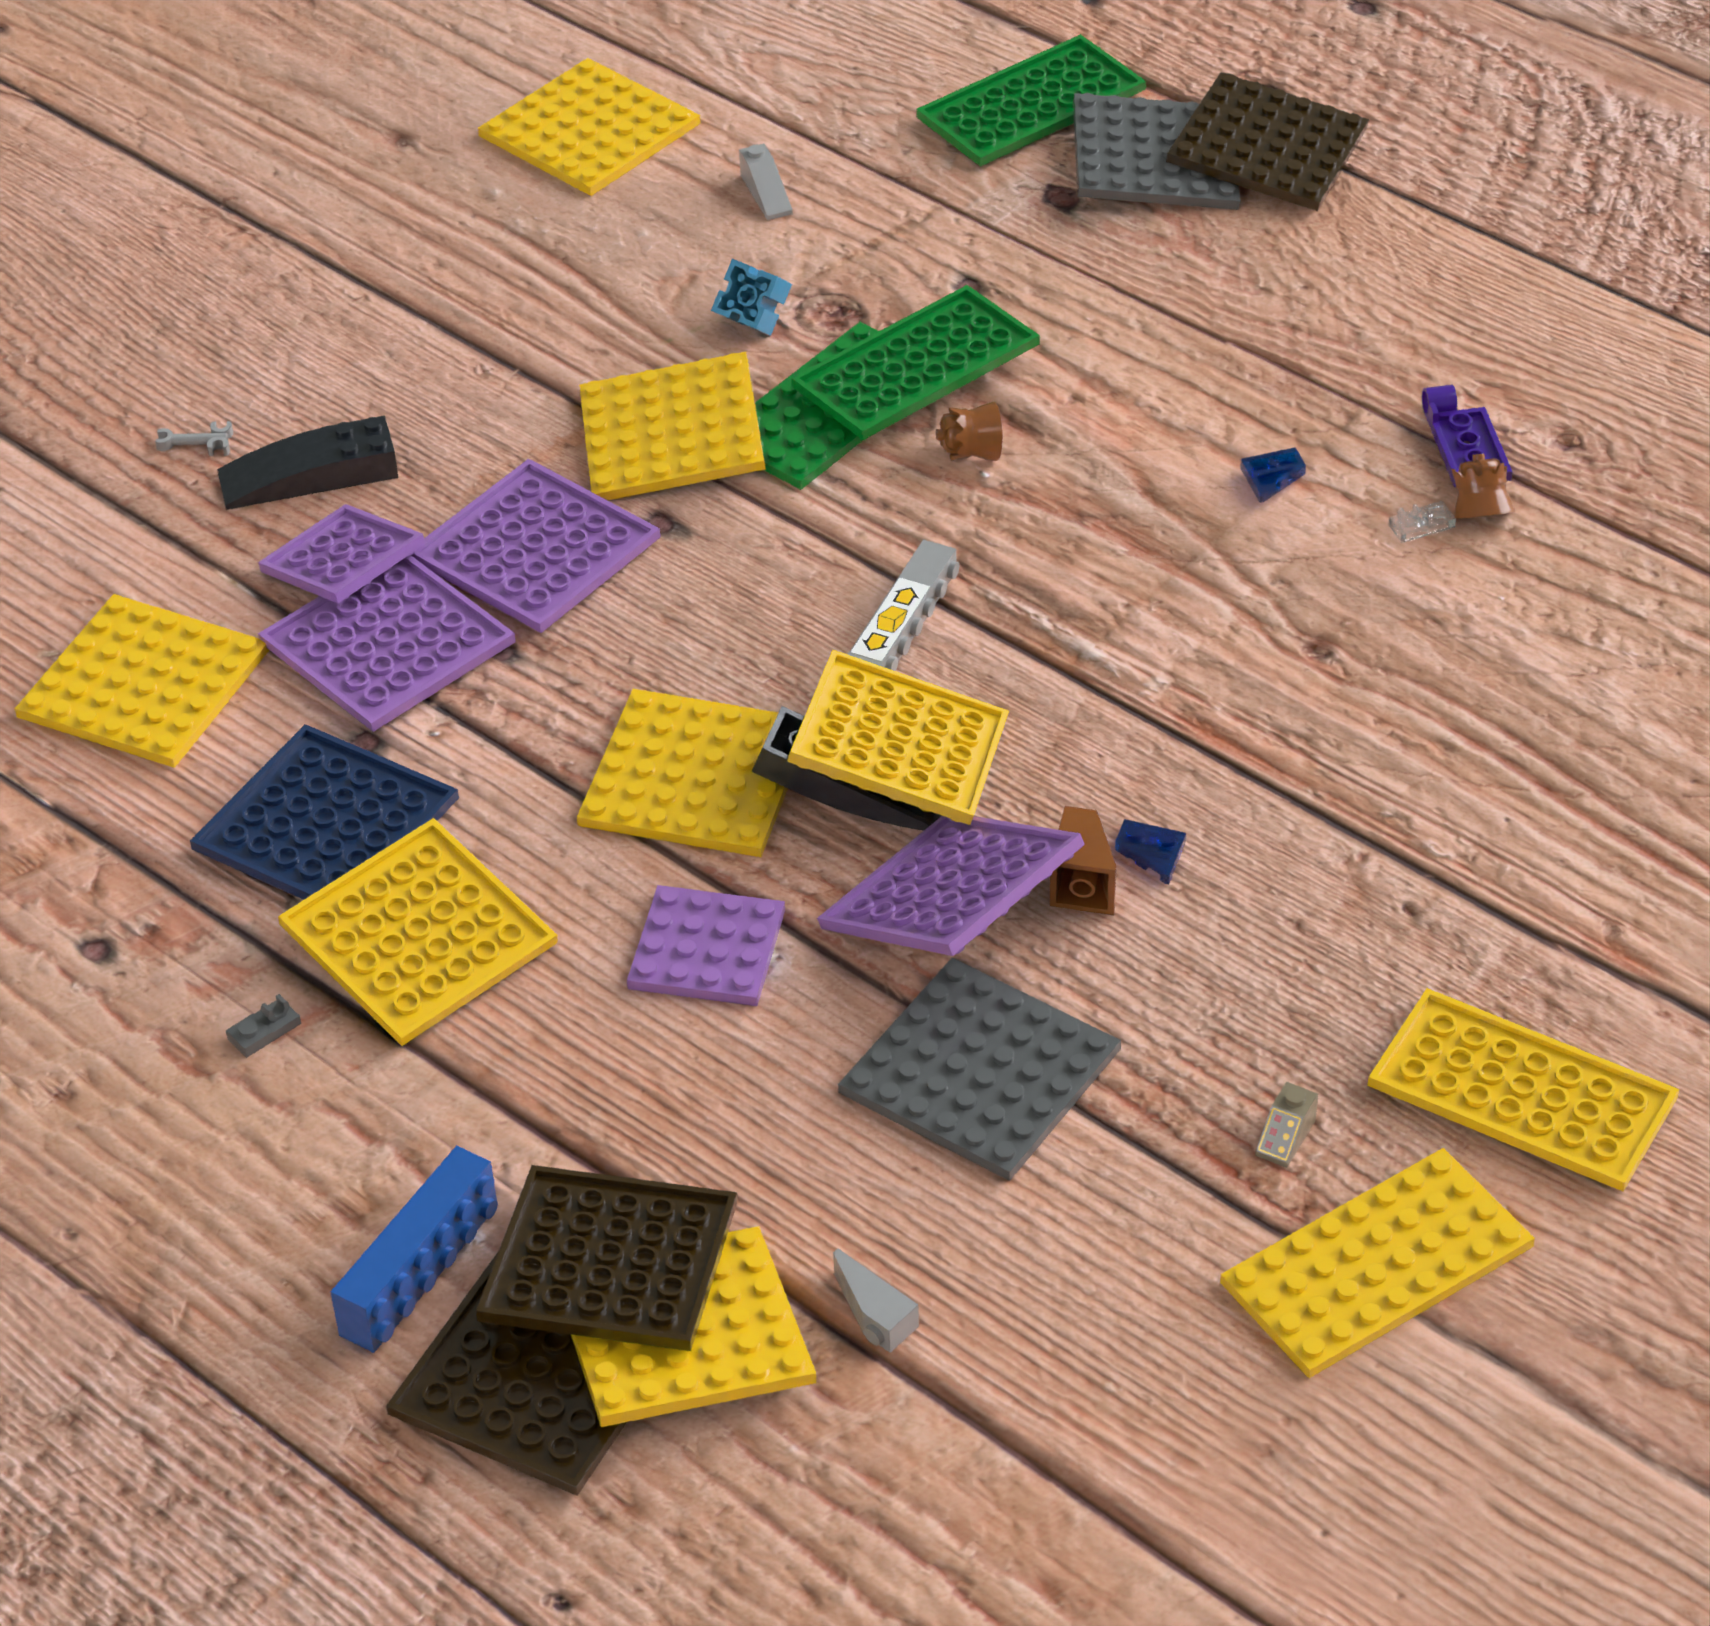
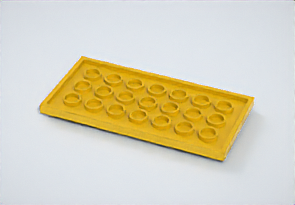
[1368,988,1679,1192]
[1220,1148,1535,1379]

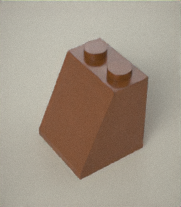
[1050,806,1116,916]

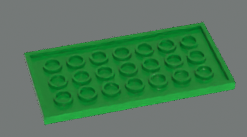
[916,34,1146,167]
[791,285,1040,440]
[755,322,879,490]

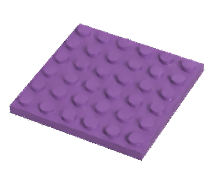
[411,459,660,633]
[258,555,516,732]
[817,816,1085,956]

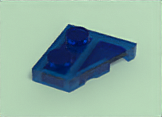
[1240,447,1306,503]
[1115,819,1186,885]

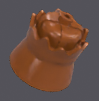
[936,402,1003,461]
[1451,453,1515,519]

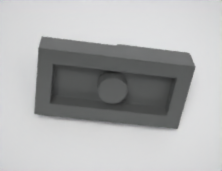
[225,994,301,1058]

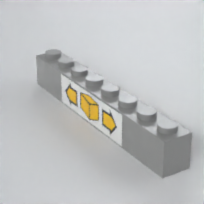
[848,539,960,671]

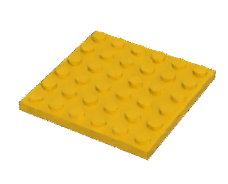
[478,58,701,196]
[579,351,766,501]
[14,594,270,768]
[787,649,1009,825]
[577,689,788,858]
[278,818,558,1046]
[571,1226,816,1427]

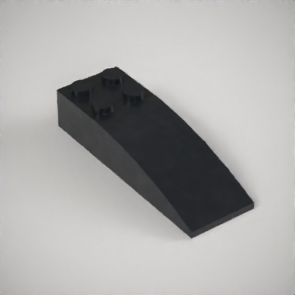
[217,415,398,510]
[751,706,942,831]

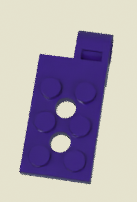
[1421,385,1513,487]

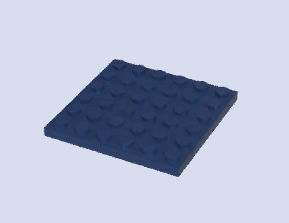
[190,724,459,900]

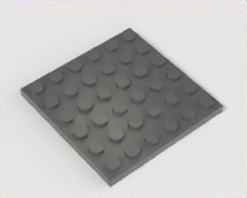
[1073,93,1240,210]
[838,958,1121,1181]

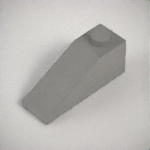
[739,144,793,220]
[833,1249,919,1353]

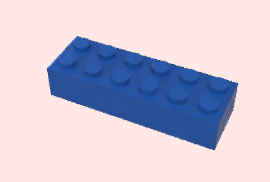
[330,1145,498,1353]

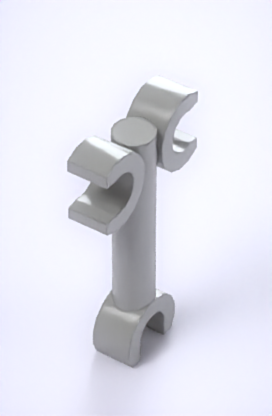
[155,421,233,456]

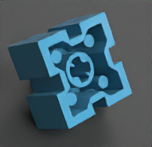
[711,259,792,336]

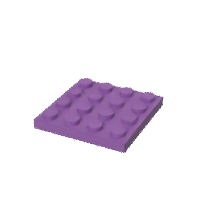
[258,504,426,603]
[627,885,785,1006]

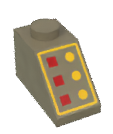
[1255,1082,1318,1168]

